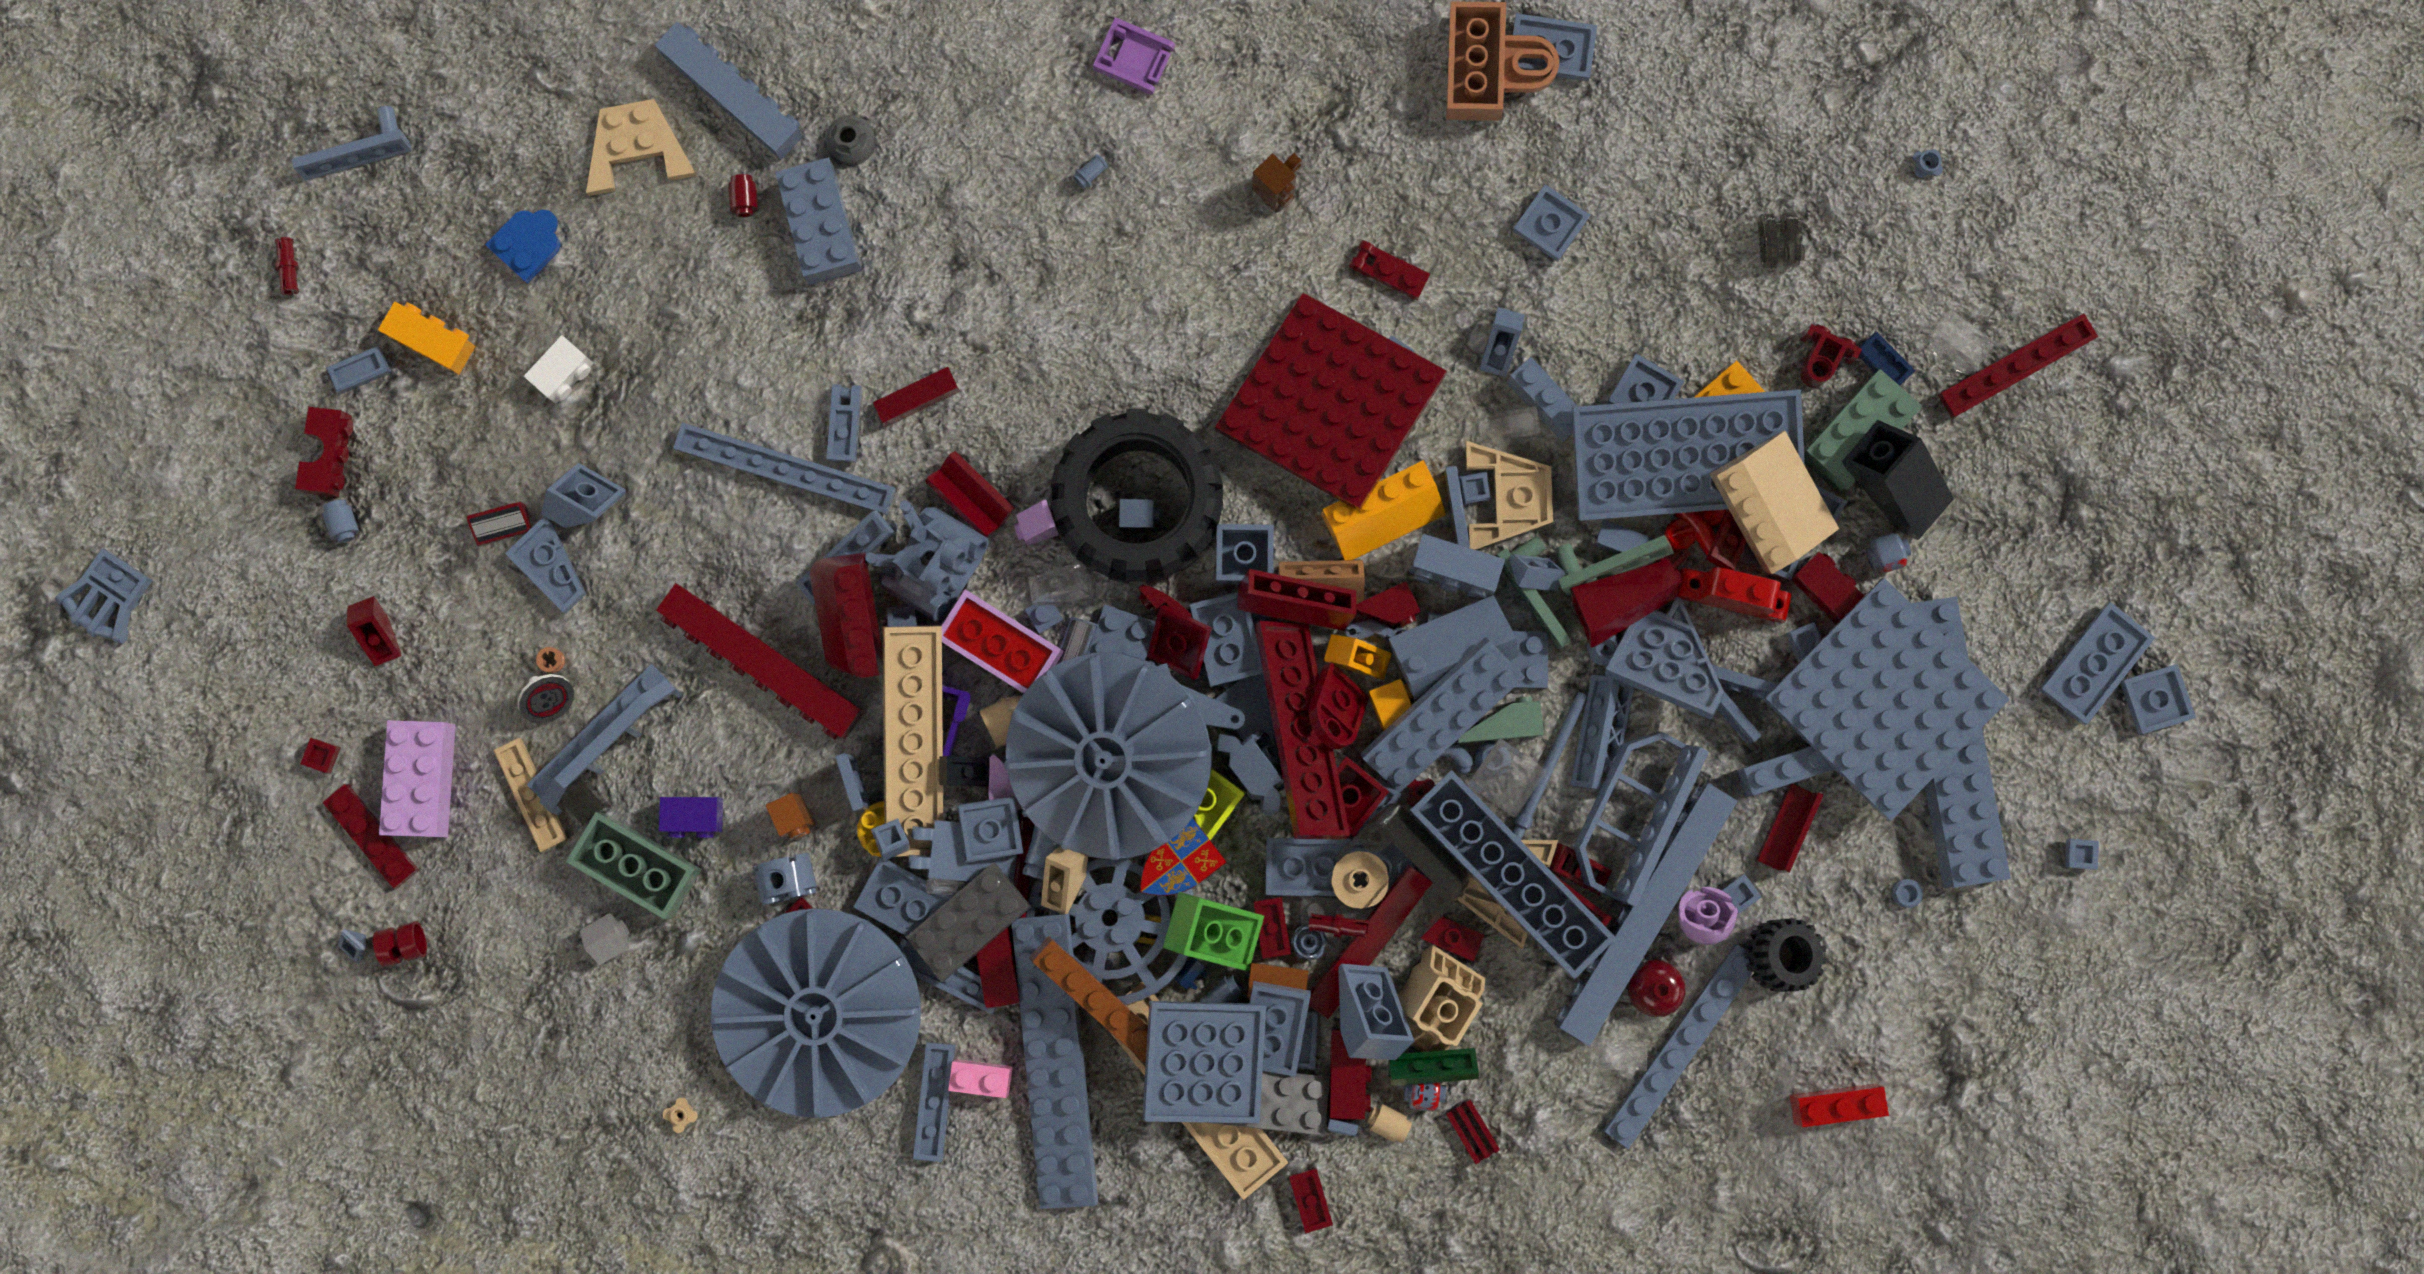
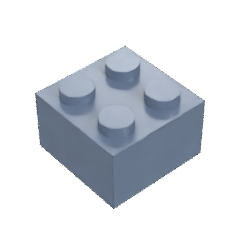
[1216,524,1274,585]

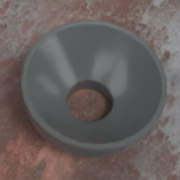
[825,115,876,166]

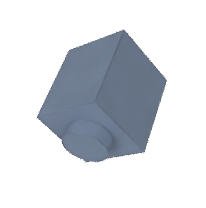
[1119,499,1160,532]

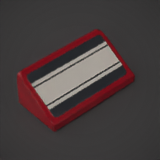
[466,502,532,546]

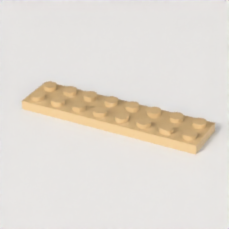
[883,626,943,857]
[1108,981,1288,1200]

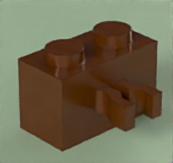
[1252,153,1302,212]

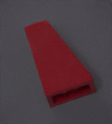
[1572,559,1682,648]

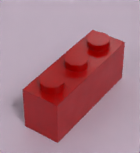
[1789,1084,1889,1127]

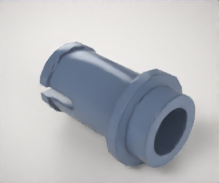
[1073,154,1108,189]

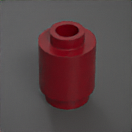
[728,174,758,218]

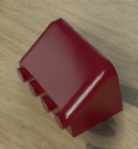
[810,552,883,678]

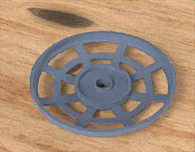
[1026,851,1194,1005]

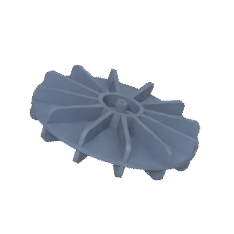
[1004,652,1212,860]
[710,908,921,1119]

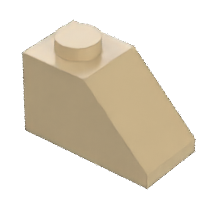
[1041,845,1088,914]

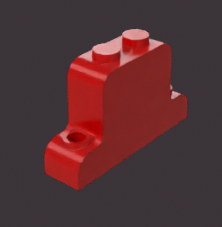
[1677,567,1792,623]

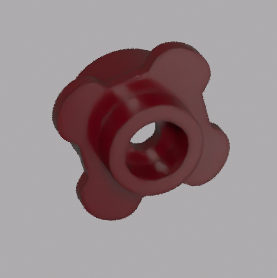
[1407,778,1435,806]

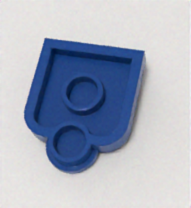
[485,210,560,284]

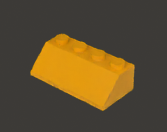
[1321,460,1446,560]

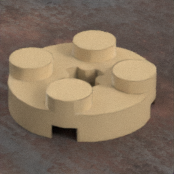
[1331,851,1389,909]

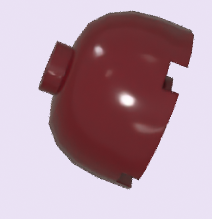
[1627,960,1686,1017]

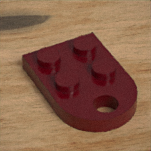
[1309,661,1369,749]

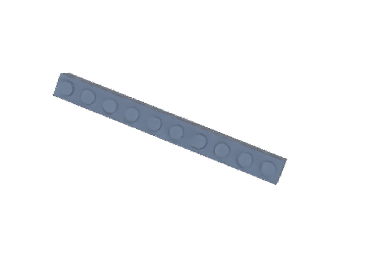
[1556,783,1738,1047]

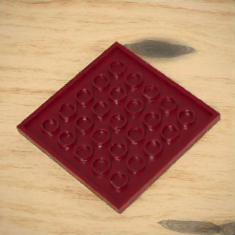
[1215,293,1447,512]

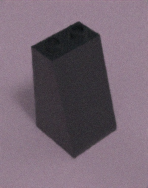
[1842,420,1954,540]

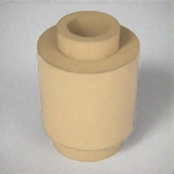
[1367,1104,1412,1143]

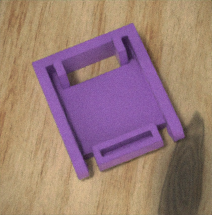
[1093,17,1175,95]

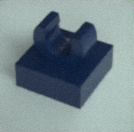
[1174,956,1208,990]

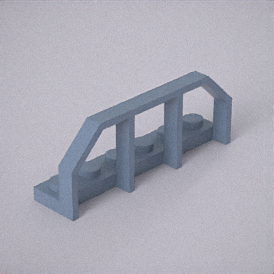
[527,664,683,815]
[1573,731,1709,907]

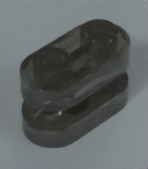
[1758,212,1805,269]

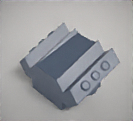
[1215,730,1284,815]

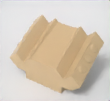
[1398,945,1485,1052]

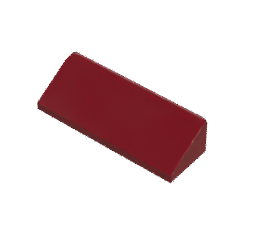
[873,367,960,427]

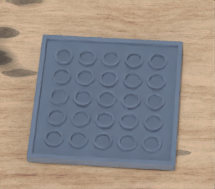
[1763,578,2010,821]

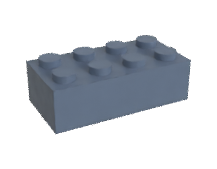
[775,157,862,285]

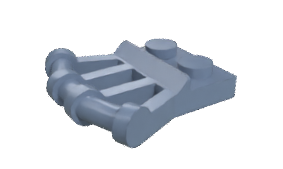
[55,548,153,644]

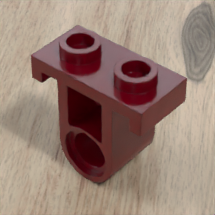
[1800,324,1862,388]

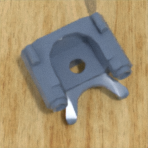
[865,500,989,621]

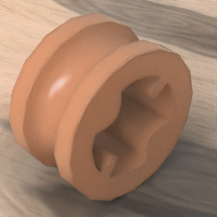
[536,647,565,673]

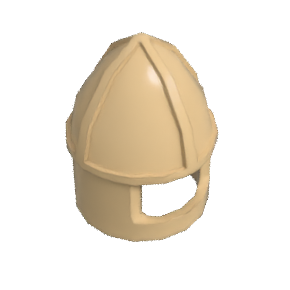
[979,696,1021,749]

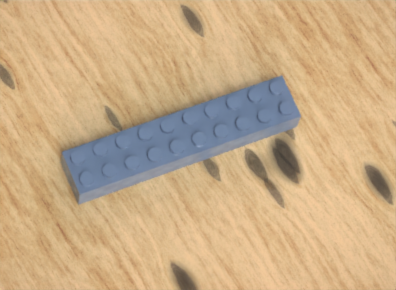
[1911,596,2011,888]

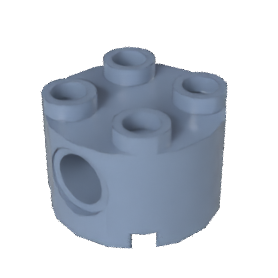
[752,853,817,905]

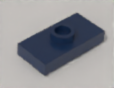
[1858,331,1916,386]

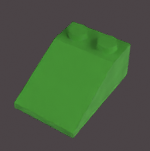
[1163,892,1264,971]

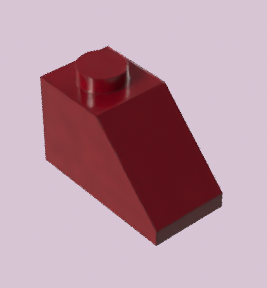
[1356,581,1421,628]
[346,596,401,667]

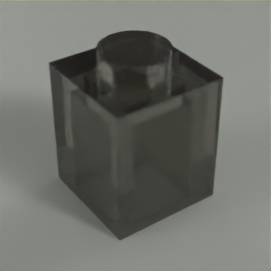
[561,781,612,826]

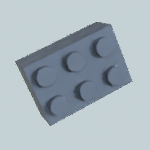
[1408,534,1505,601]

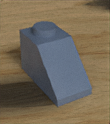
[1479,307,1525,377]

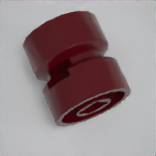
[373,921,427,967]

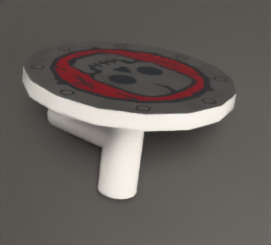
[518,674,574,724]

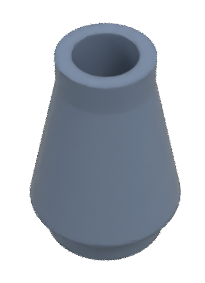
[1200,975,1245,1003]

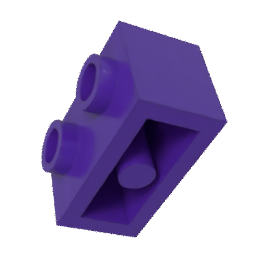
[659,797,723,838]

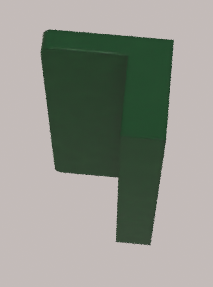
[1388,1048,1479,1086]

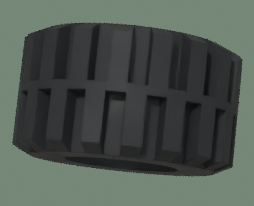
[1745,918,1827,992]

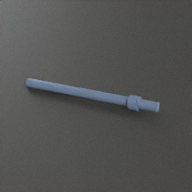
[1513,692,1587,840]

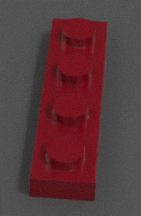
[322,784,419,889]

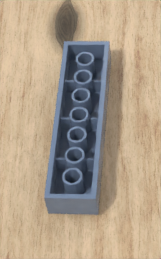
[1408,770,1616,979]

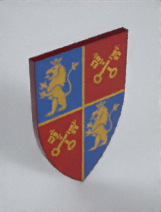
[1141,818,1227,896]

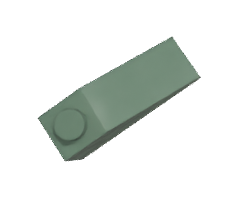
[1455,697,1544,744]

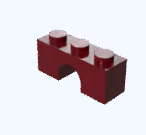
[295,406,354,498]

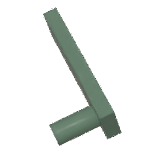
[1555,535,1674,597]
[1496,536,1572,650]

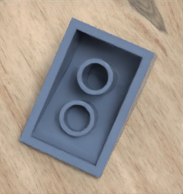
[1338,964,1414,1060]

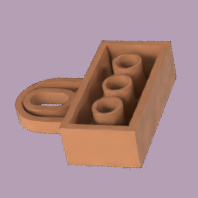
[1446,1,1559,121]

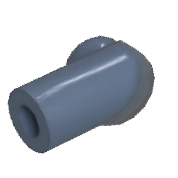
[1440,744,1473,774]

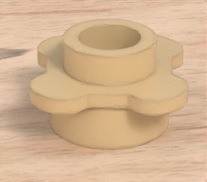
[663,1098,698,1133]

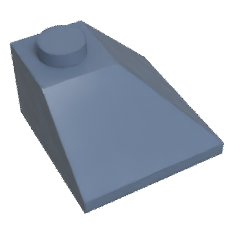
[541,463,626,528]

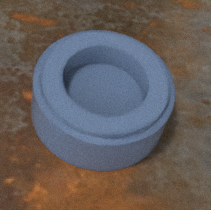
[1891,879,1923,908]

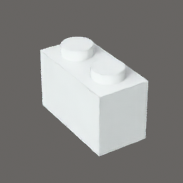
[524,335,594,404]

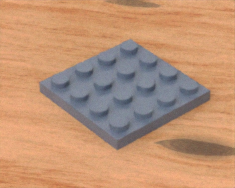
[1142,1001,1266,1123]

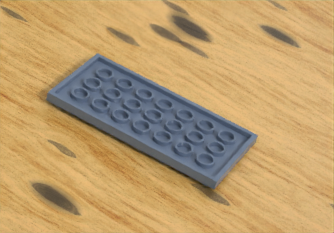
[1572,389,1805,521]

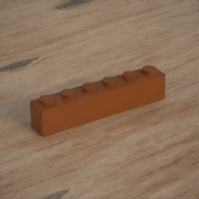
[1029,936,1148,1064]

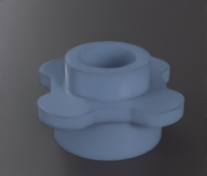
[1912,149,1943,178]

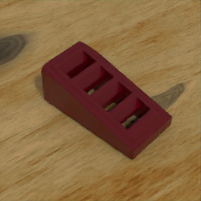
[1547,843,1612,896]

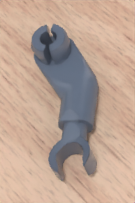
[1345,619,1407,640]

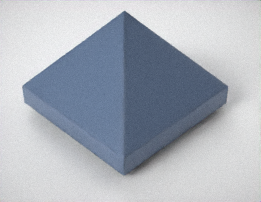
[338,929,366,964]

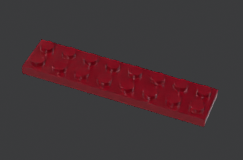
[1254,621,1350,840]

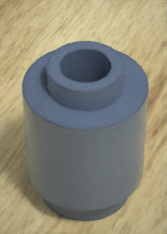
[322,500,359,543]

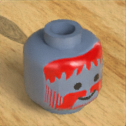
[1866,533,1911,573]
[1403,1082,1446,1112]

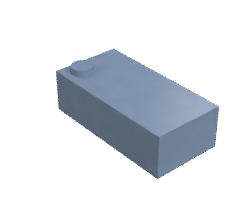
[1389,595,1519,700]

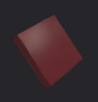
[1147,605,1212,680]

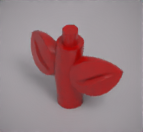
[1665,509,1727,556]

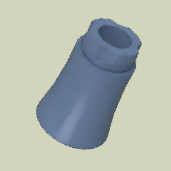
[1022,824,1060,882]

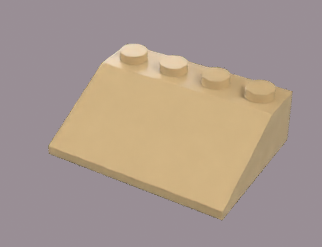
[1709,431,1839,574]

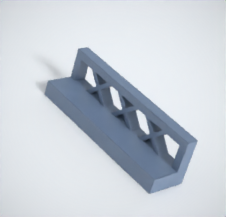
[1570,675,1634,794]

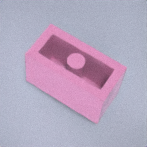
[948,1059,1013,1098]

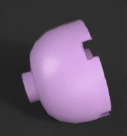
[1678,887,1738,945]

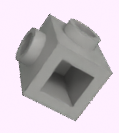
[580,913,630,966]

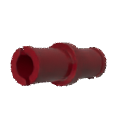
[275,237,299,296]
[1309,913,1369,939]

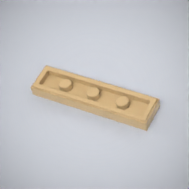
[493,738,568,852]

